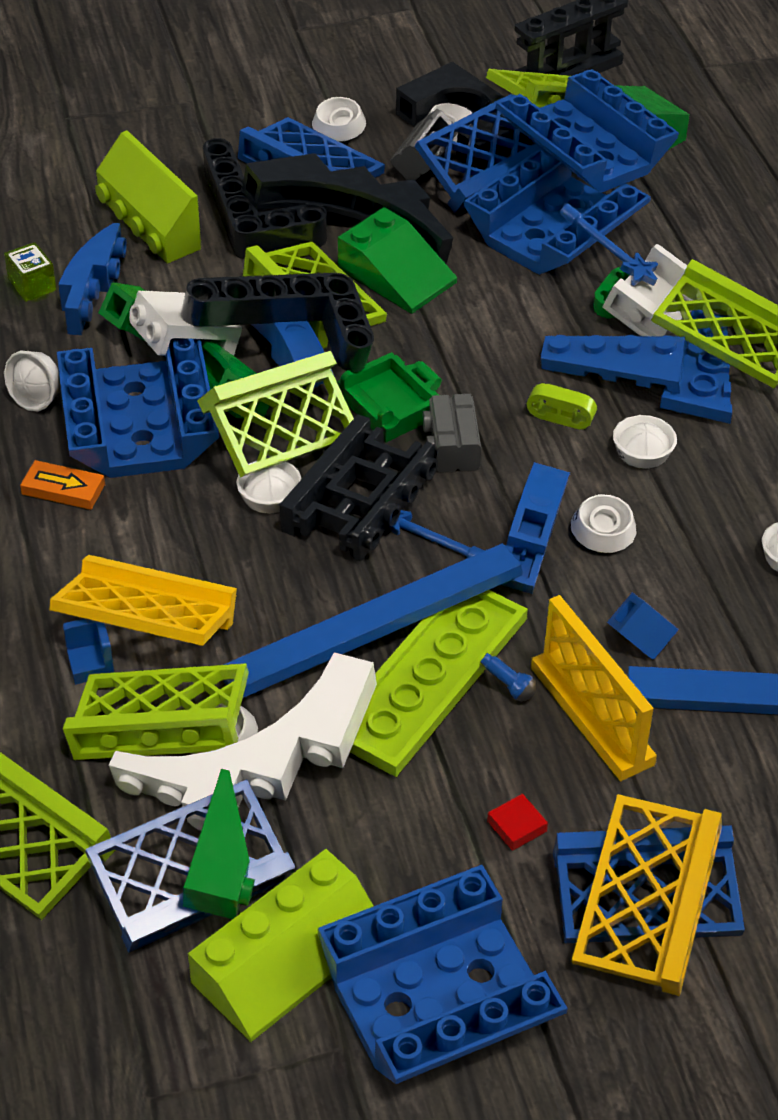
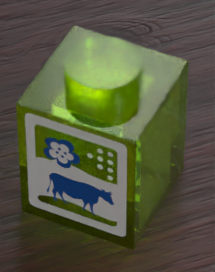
[4,242,56,302]

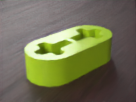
[526,383,597,429]

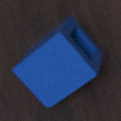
[607,592,679,659]
[63,619,114,685]

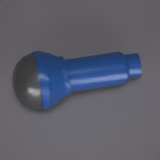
[480,653,537,701]

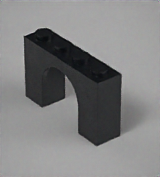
[396,62,533,170]

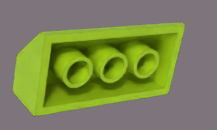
[95,130,201,264]
[188,849,373,1042]

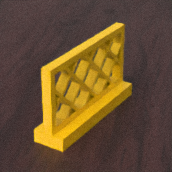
[49,555,237,646]
[531,595,657,782]
[572,794,722,996]

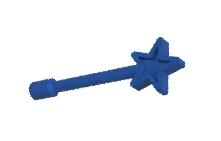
[560,203,658,286]
[388,510,485,558]

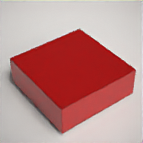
[487,793,548,851]

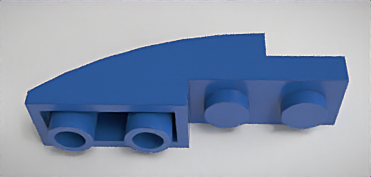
[58,223,127,335]
[251,321,334,388]
[501,462,570,594]

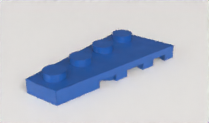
[660,310,732,424]
[541,335,686,393]

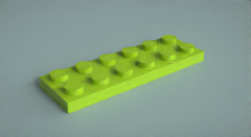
[350,590,528,777]

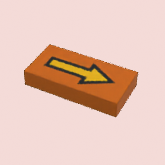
[20,460,105,510]

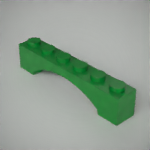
[98,282,269,419]

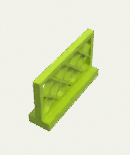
[486,69,571,108]
[243,241,387,348]
[651,259,778,389]
[197,351,354,478]
[63,663,249,760]
[0,752,115,920]

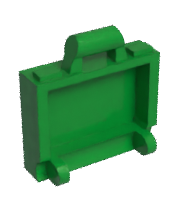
[336,352,442,443]

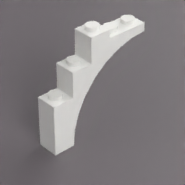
[109,653,377,831]

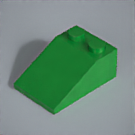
[338,207,457,314]

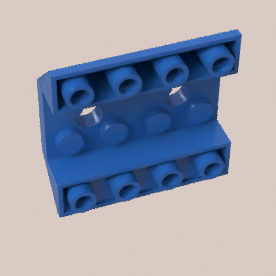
[495,69,679,193]
[464,148,651,275]
[57,338,219,478]
[318,865,568,1084]

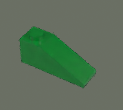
[183,768,255,919]

